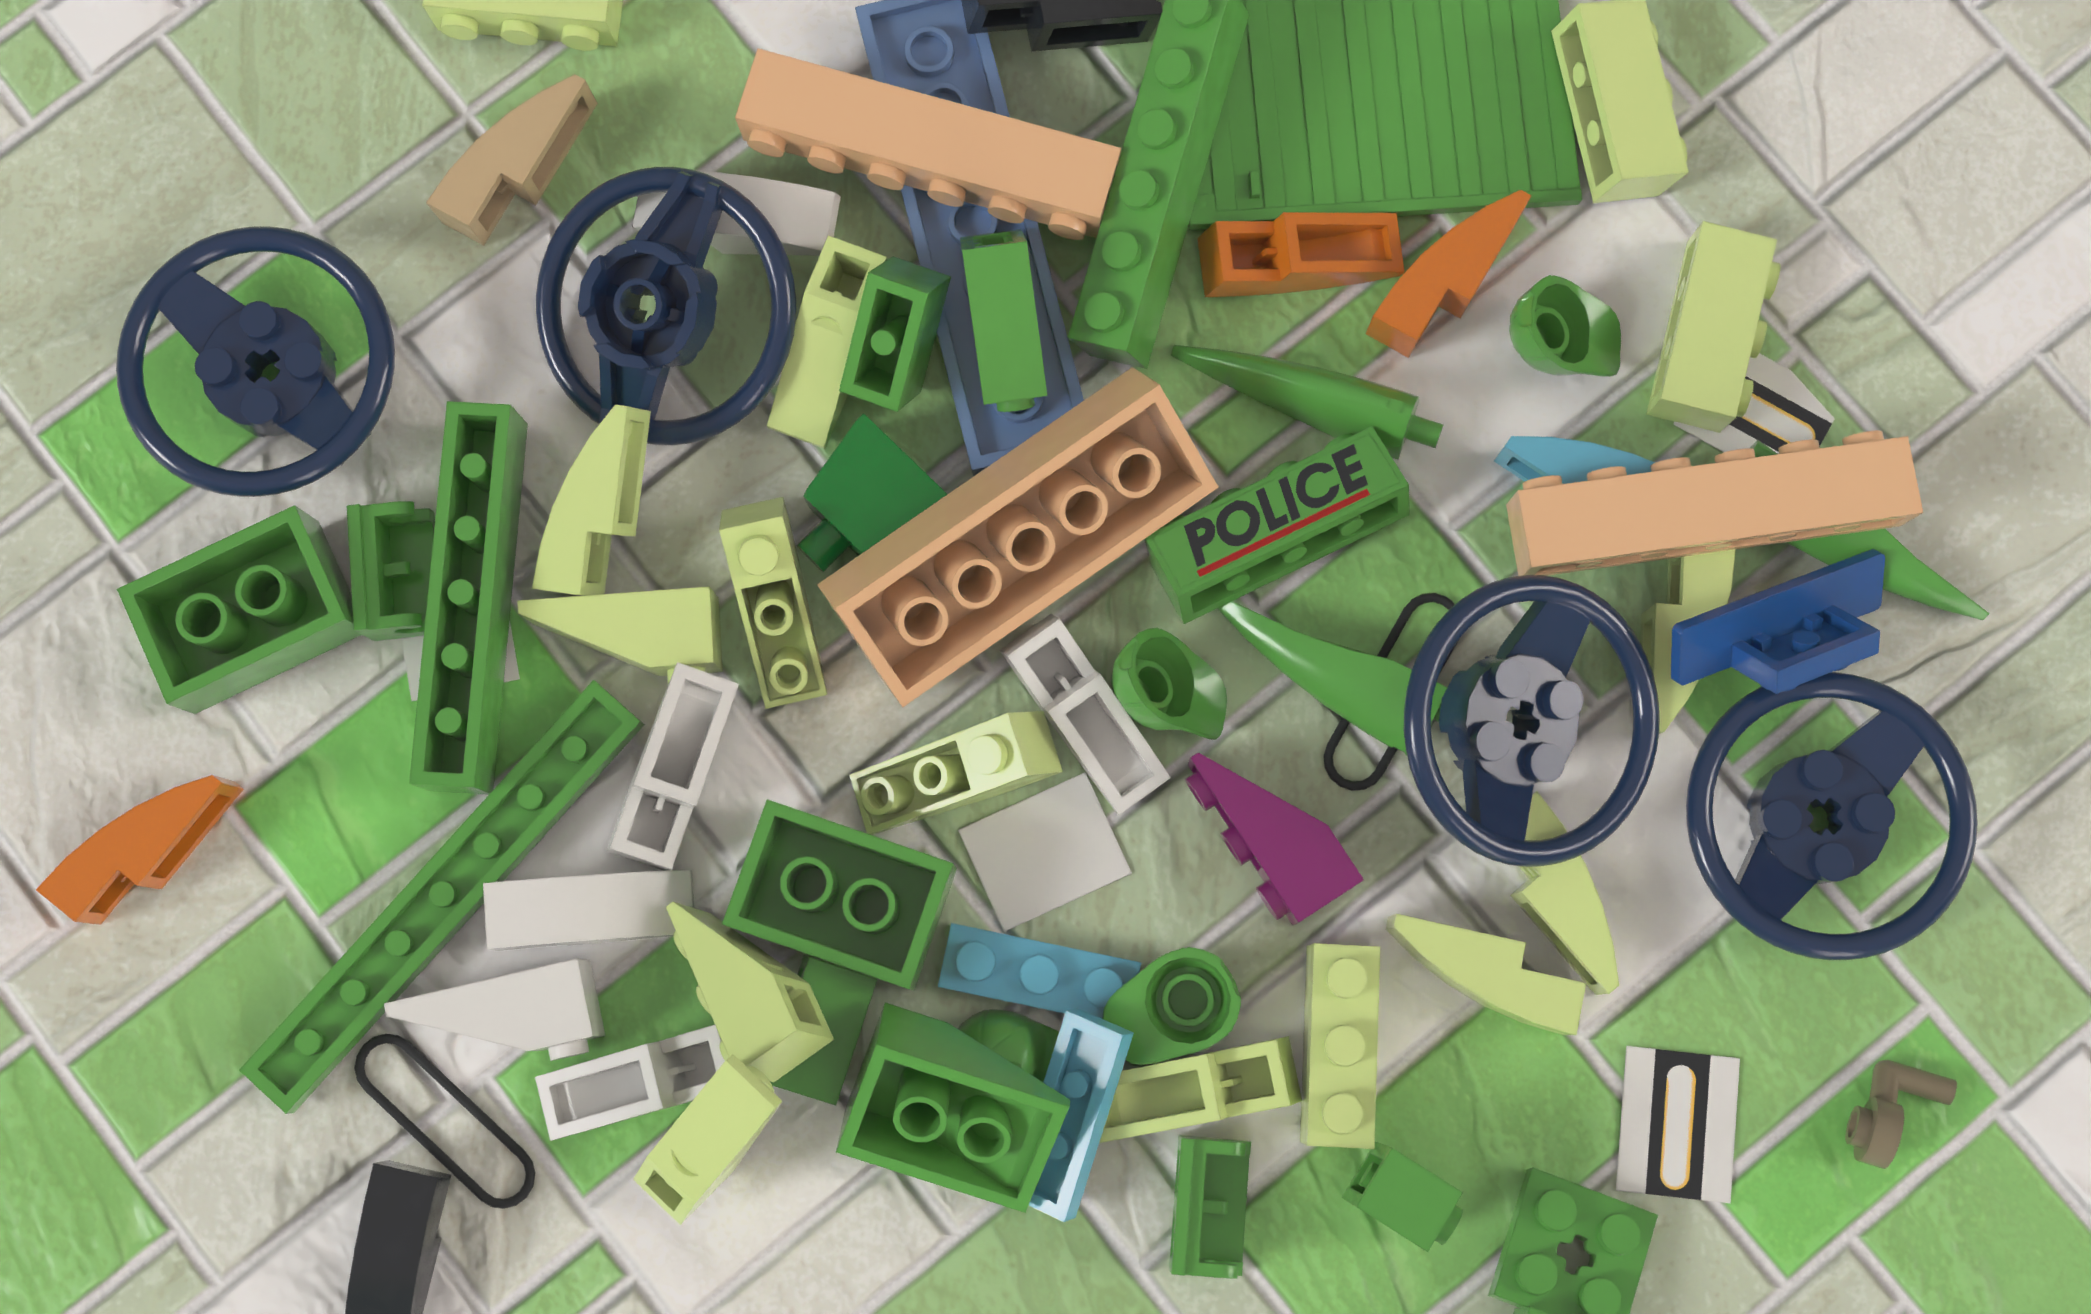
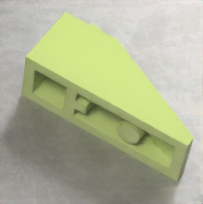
[517,586,723,684]

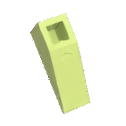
[767,235,888,449]
[719,497,827,709]
[849,711,1063,835]
[666,902,834,1082]
[633,1054,782,1225]

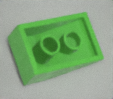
[836,1002,1070,1213]

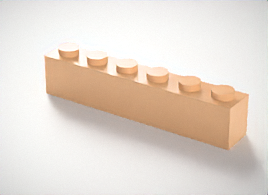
[735,48,1121,240]
[1506,430,1923,576]

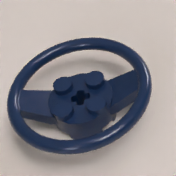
[536,167,796,445]
[116,226,395,497]
[1404,575,1660,867]
[1686,672,1978,960]

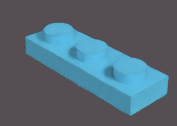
[938,923,1141,1019]
[1029,1008,1134,1222]

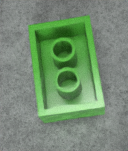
[117,505,362,714]
[722,799,957,991]

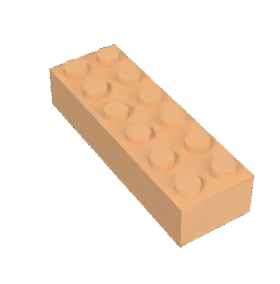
[817,367,1219,707]

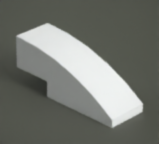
[632,168,841,256]
[999,614,1171,815]
[607,662,739,870]
[483,869,694,951]
[535,1025,725,1141]

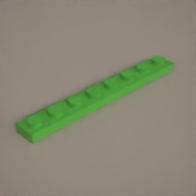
[239,680,645,1114]

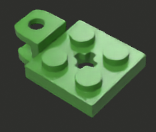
[1488,1167,1658,1314]

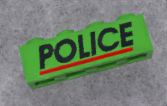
[1145,426,1410,624]

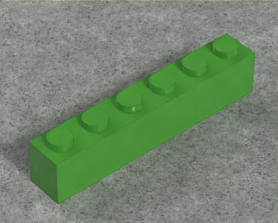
[1068,0,1249,369]
[409,401,528,795]

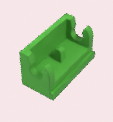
[346,501,435,641]
[771,955,877,1106]
[1169,1135,1251,1279]

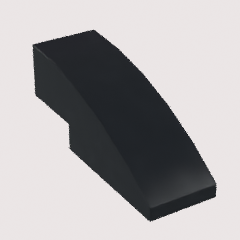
[961,0,1162,52]
[345,1160,451,1314]

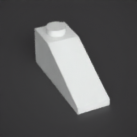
[384,958,605,1061]

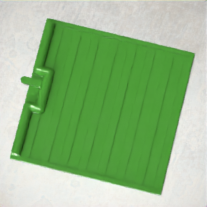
[1188,0,1582,230]

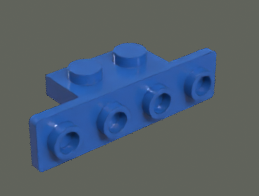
[1671,549,1885,694]

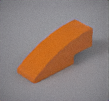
[1366,190,1532,358]
[1197,212,1405,297]
[36,775,244,925]

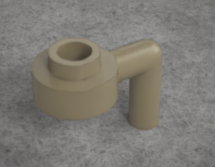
[1845,1060,1957,1169]

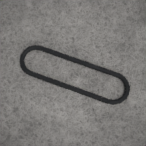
[1324,593,1460,791]
[354,1034,535,1209]

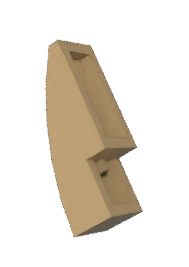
[426,74,598,246]

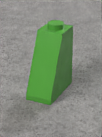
[960,229,1048,412]

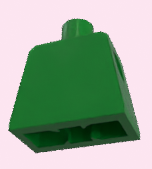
[797,413,947,572]

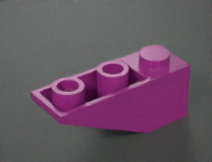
[1185,753,1364,925]

